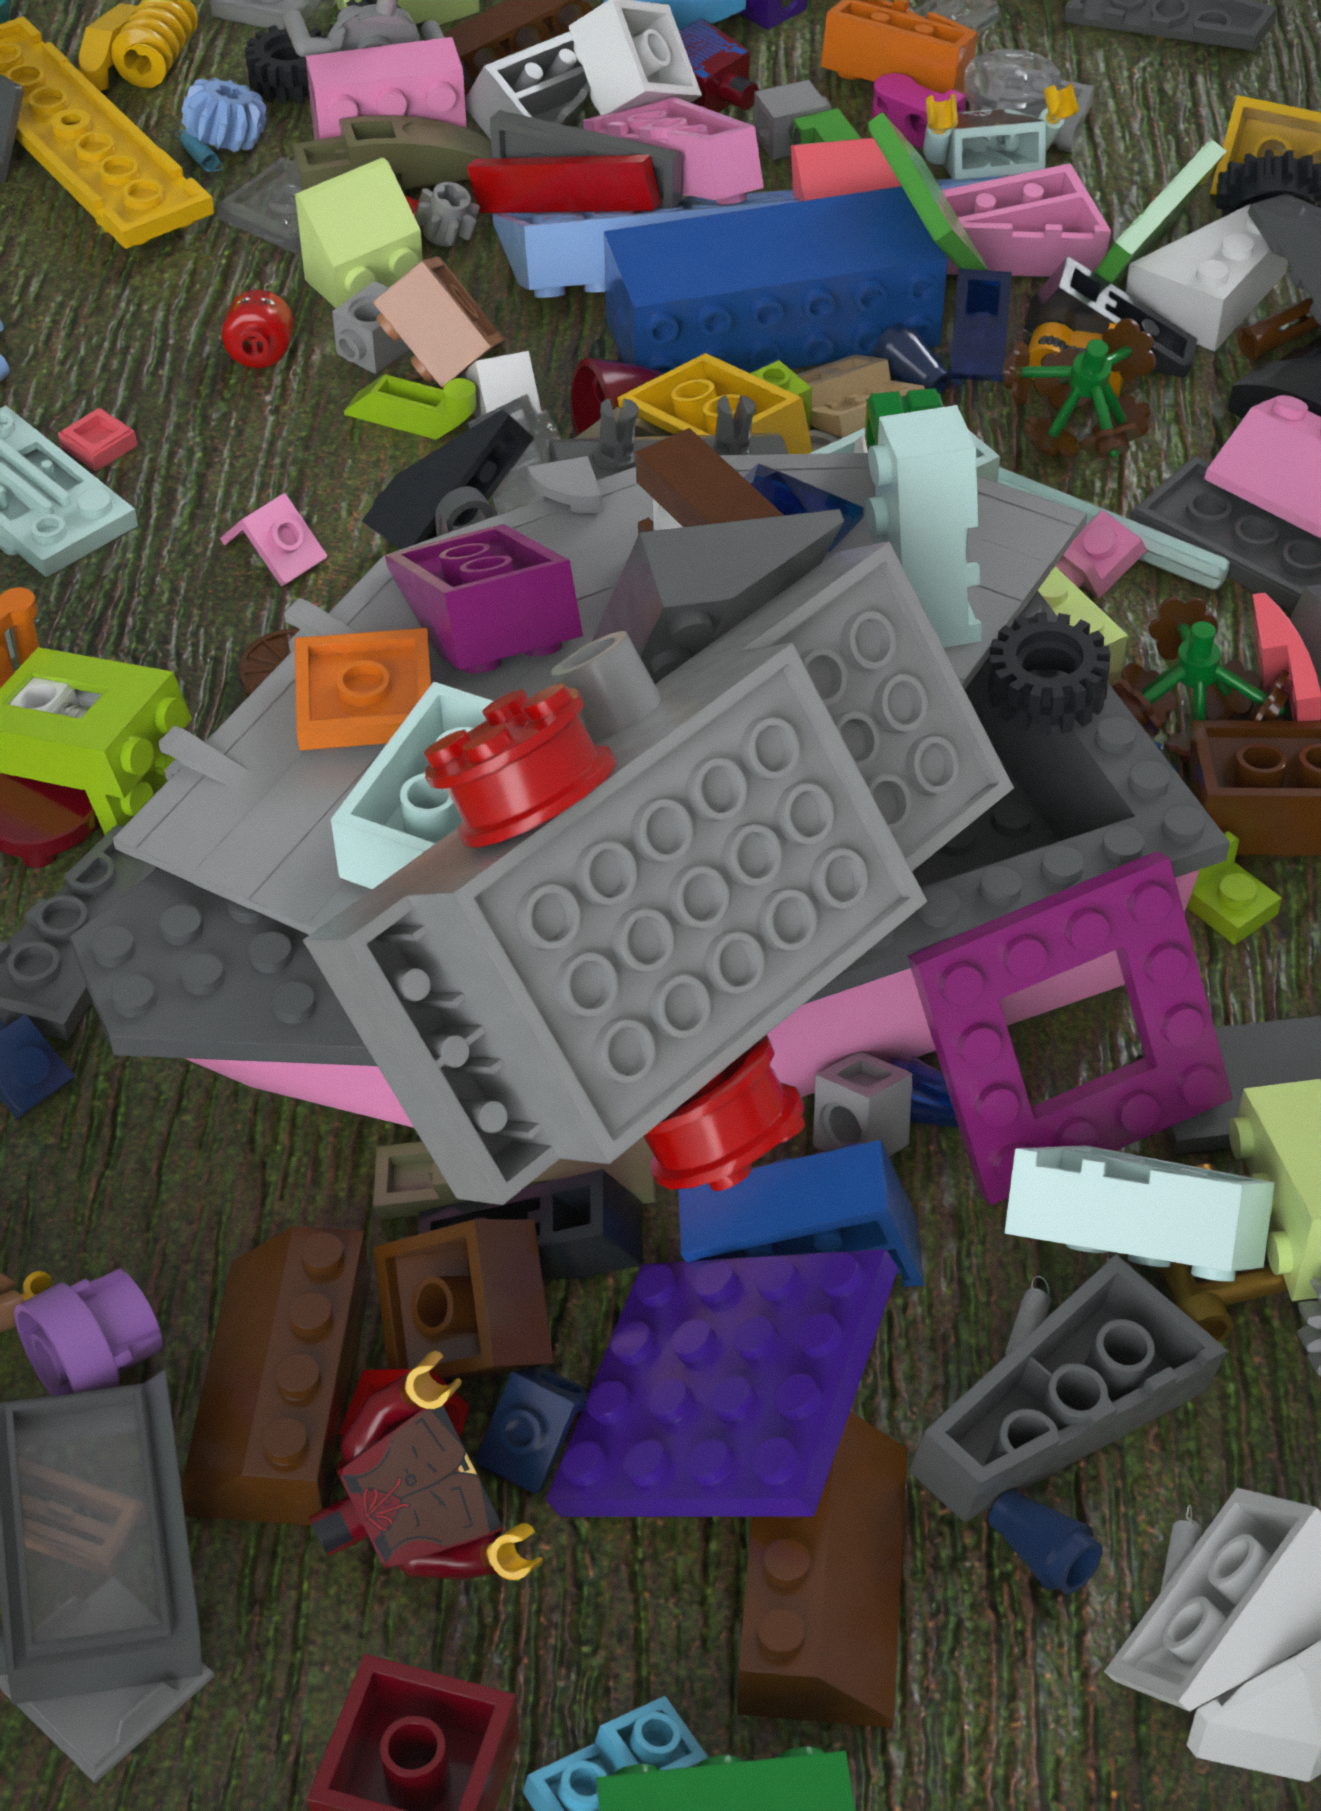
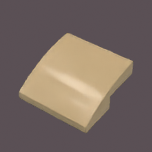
[796,354,925,437]

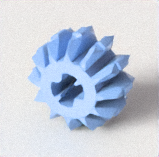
[181,77,267,152]

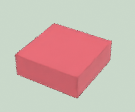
[58,408,137,472]

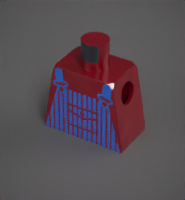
[679,18,759,113]

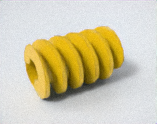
[111,0,198,88]

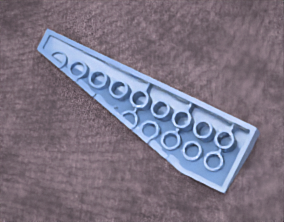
[492,176,1008,298]

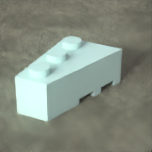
[1005,1145,1275,1281]

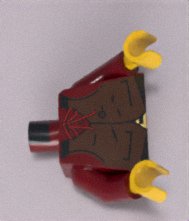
[309,1351,543,1580]

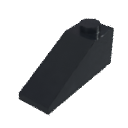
[1024,256,1198,378]
[362,410,534,550]
[418,1169,642,1279]

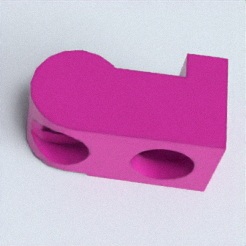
[872,73,967,149]

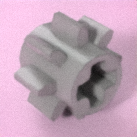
[415,182,479,246]

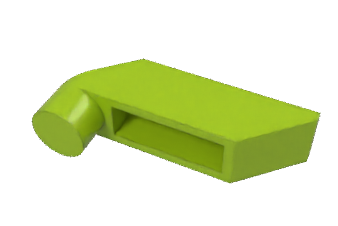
[344,374,477,440]

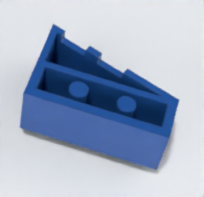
[678,1140,924,1287]

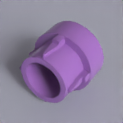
[14,1269,163,1396]

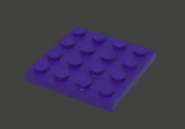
[545,1249,898,1517]

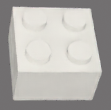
[568,0,702,115]

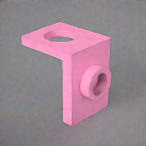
[220,493,327,586]

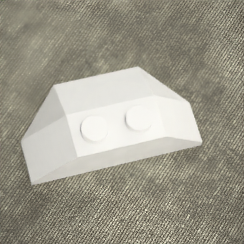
[1186,1640,1321,1782]

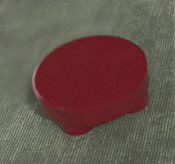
[0,773,101,868]

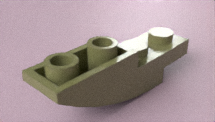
[292,115,491,190]
[373,1137,656,1220]

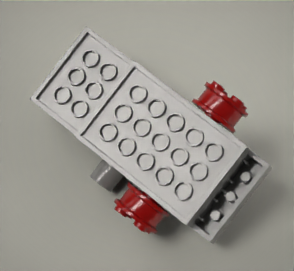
[303,541,1014,1205]

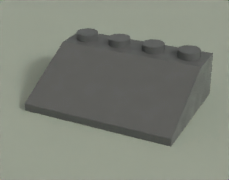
[592,509,844,684]

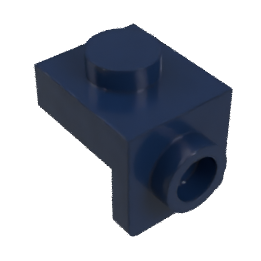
[0,1013,75,1121]

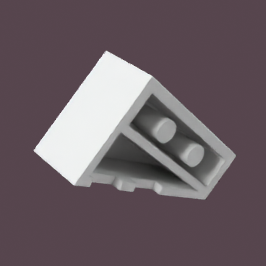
[1125,204,1288,352]

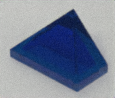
[744,463,864,552]

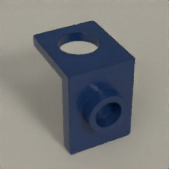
[475,1366,590,1493]

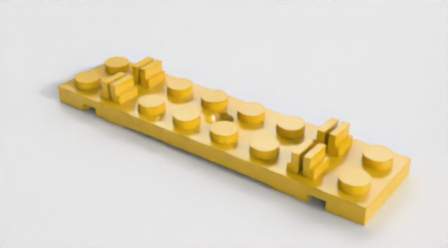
[0,16,214,249]

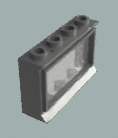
[0,1369,202,1705]

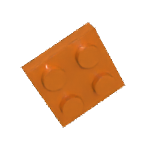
[295,628,432,751]

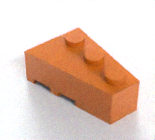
[821,0,978,95]

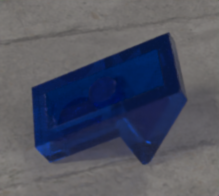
[950,269,1012,382]

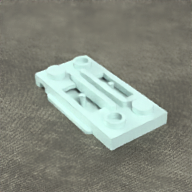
[0,405,138,578]

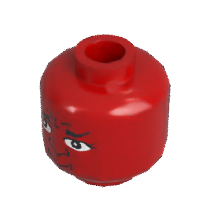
[221,289,294,368]

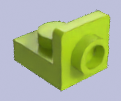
[1187,831,1282,945]

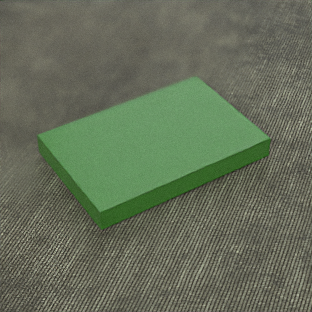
[868,112,990,283]

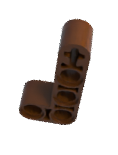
[443,0,593,95]

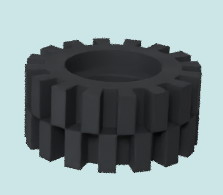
[245,25,327,105]
[988,612,1110,735]

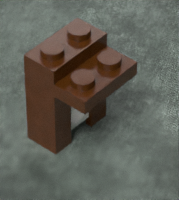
[635,428,785,535]

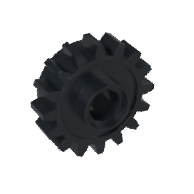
[1216,150,1321,218]

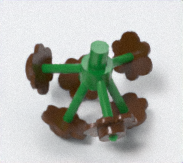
[1002,318,1156,458]
[1112,597,1289,763]

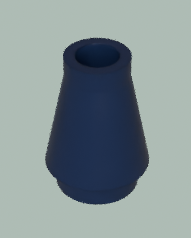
[873,323,952,394]
[988,1489,1103,1594]

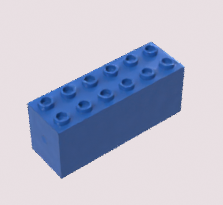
[604,186,948,373]

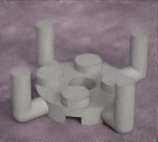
[283,0,445,57]

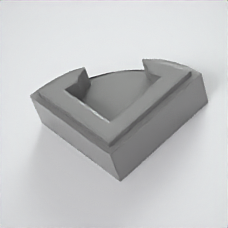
[527,456,603,513]

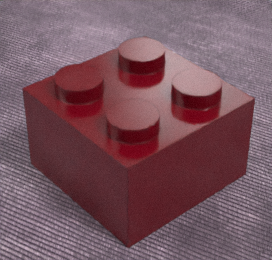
[307,1653,520,1811]

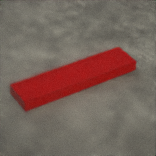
[467,154,661,213]

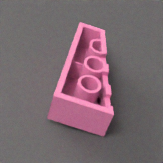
[583,97,764,205]

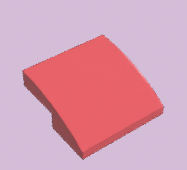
[791,138,901,201]
[1252,592,1321,721]

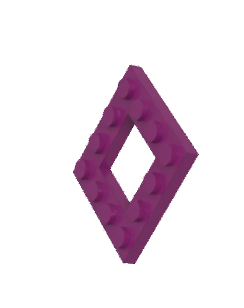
[907,851,1233,1206]

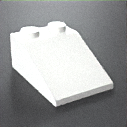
[1104,1488,1321,1711]

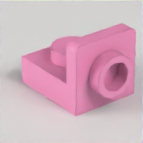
[1055,509,1147,599]

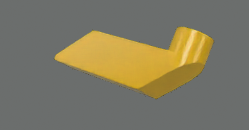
[79,3,137,91]

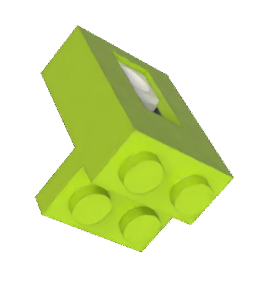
[0,647,192,835]

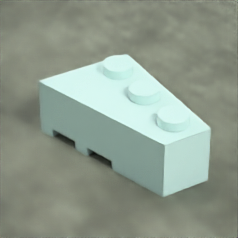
[866,405,982,648]

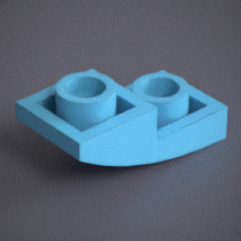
[523,1696,708,1811]

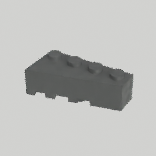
[909,1254,1228,1522]

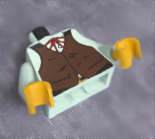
[923,83,1079,180]

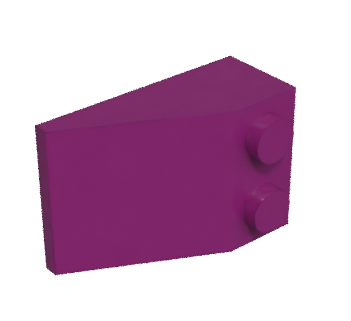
[385,524,583,674]

